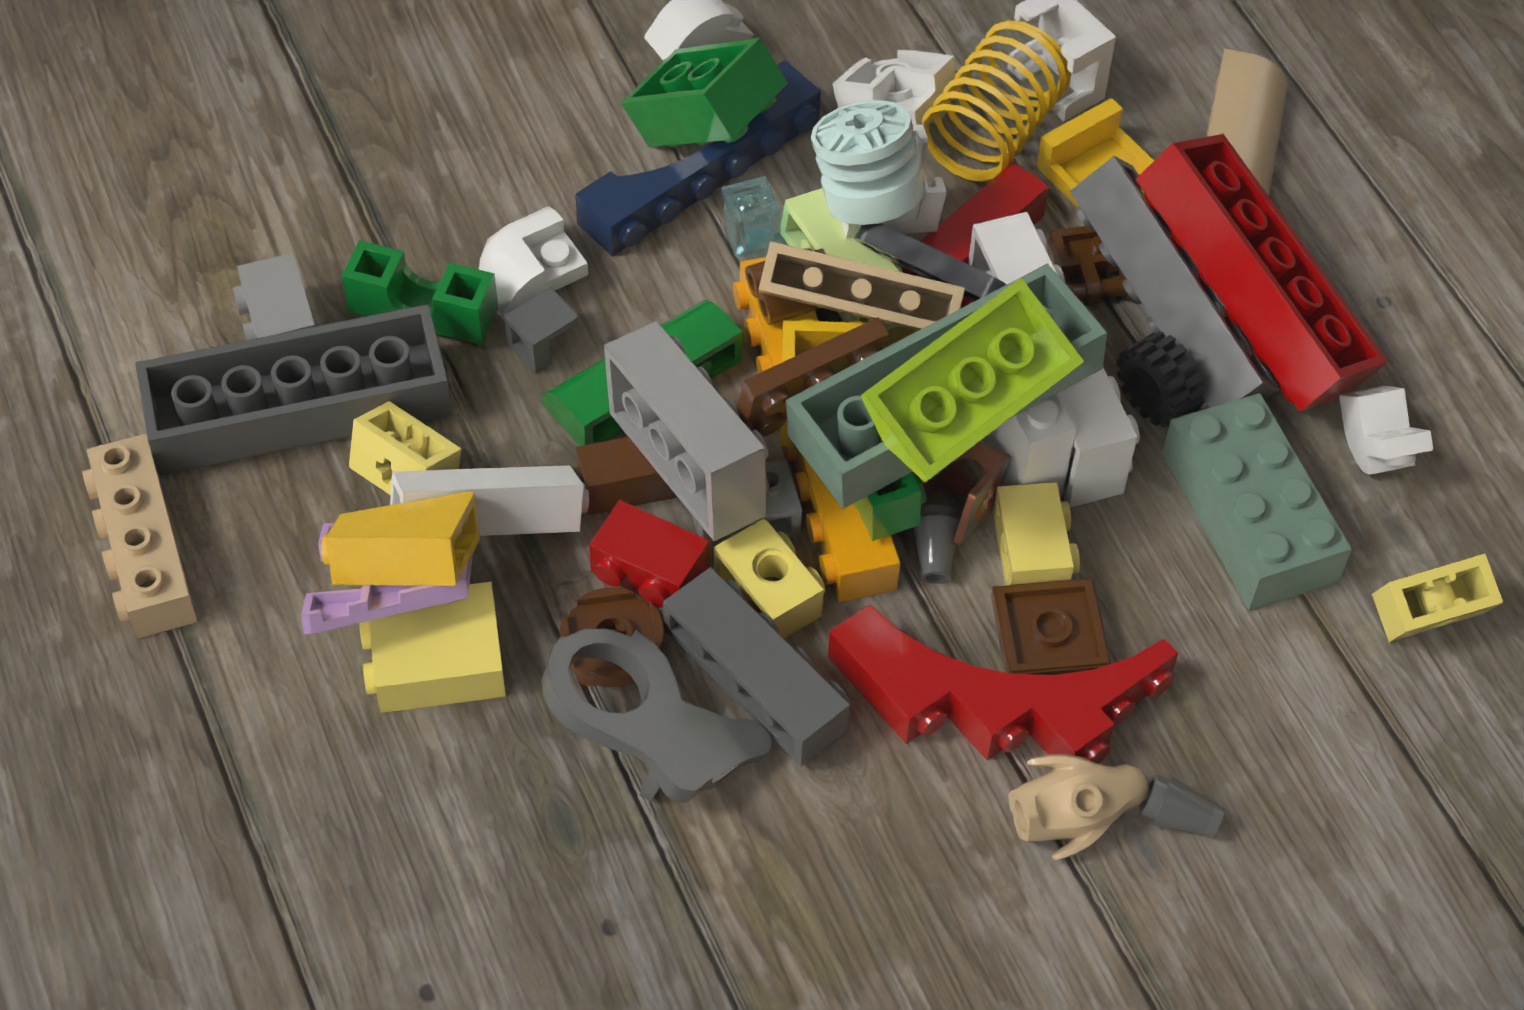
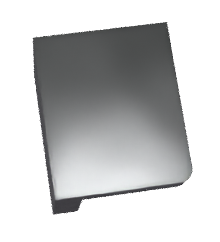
[504,287,578,374]

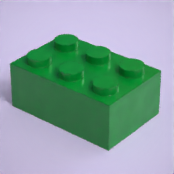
[620,38,788,148]

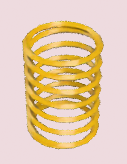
[921,20,1072,183]

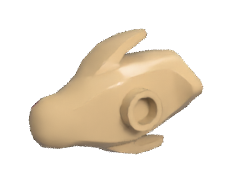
[1008,753,1149,860]

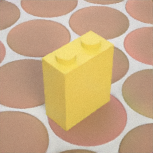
[359,581,506,713]

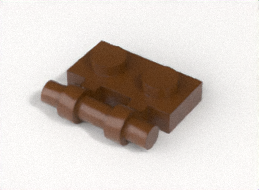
[1048,226,1132,305]

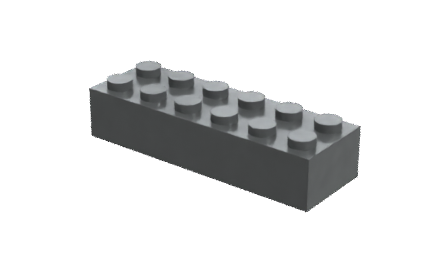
[135,305,452,475]

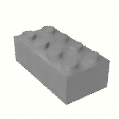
[604,321,769,541]

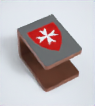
[920,441,1011,546]

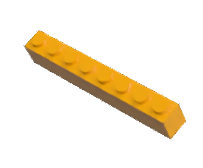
[733,257,900,602]

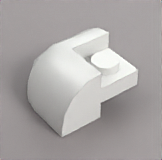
[833,50,955,125]
[479,207,588,322]

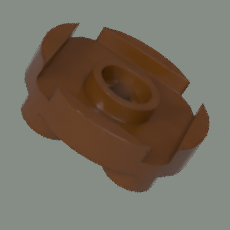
[560,587,664,687]

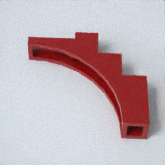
[828,604,1178,764]

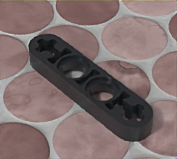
[854,223,1007,301]

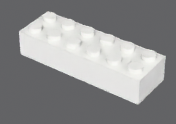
[968,212,1140,508]

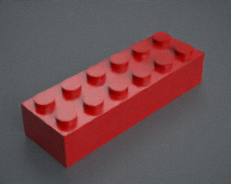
[1135,134,1388,412]

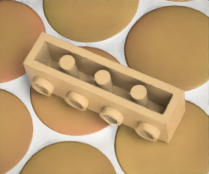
[82,434,197,639]

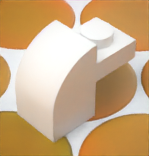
[644,0,753,61]
[1339,386,1433,475]

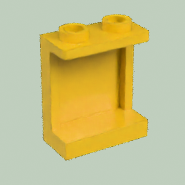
[1036,98,1154,207]

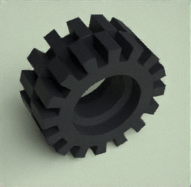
[1116,331,1205,427]

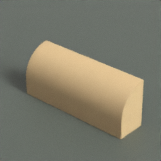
[1206,48,1288,196]
[759,241,965,331]

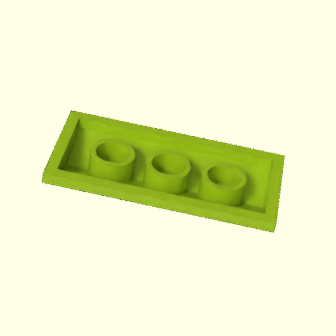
[861,277,1085,482]

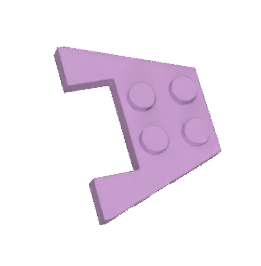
[301,523,473,635]

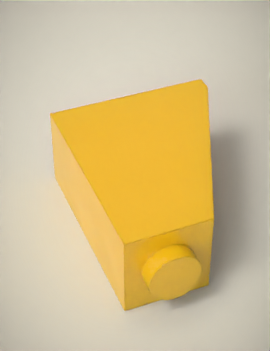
[321,492,480,586]

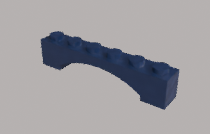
[575,60,821,257]

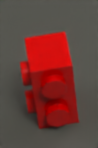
[589,500,709,608]

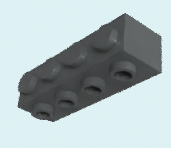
[663,567,850,767]

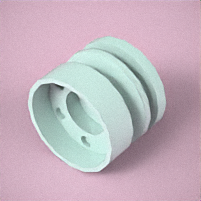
[811,100,925,225]

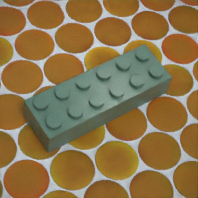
[786,263,1107,509]

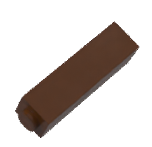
[572,437,678,515]

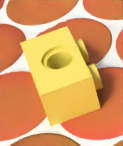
[714,518,825,639]

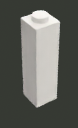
[390,465,589,536]

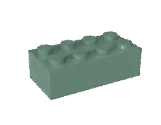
[1162,393,1352,611]

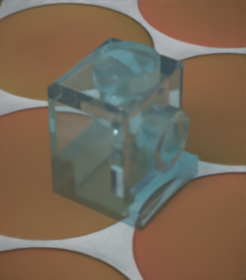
[721,176,781,257]

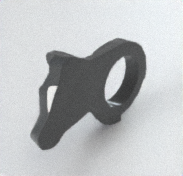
[541,629,772,803]

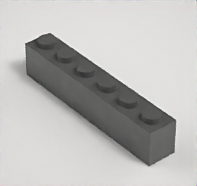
[1070,156,1280,410]

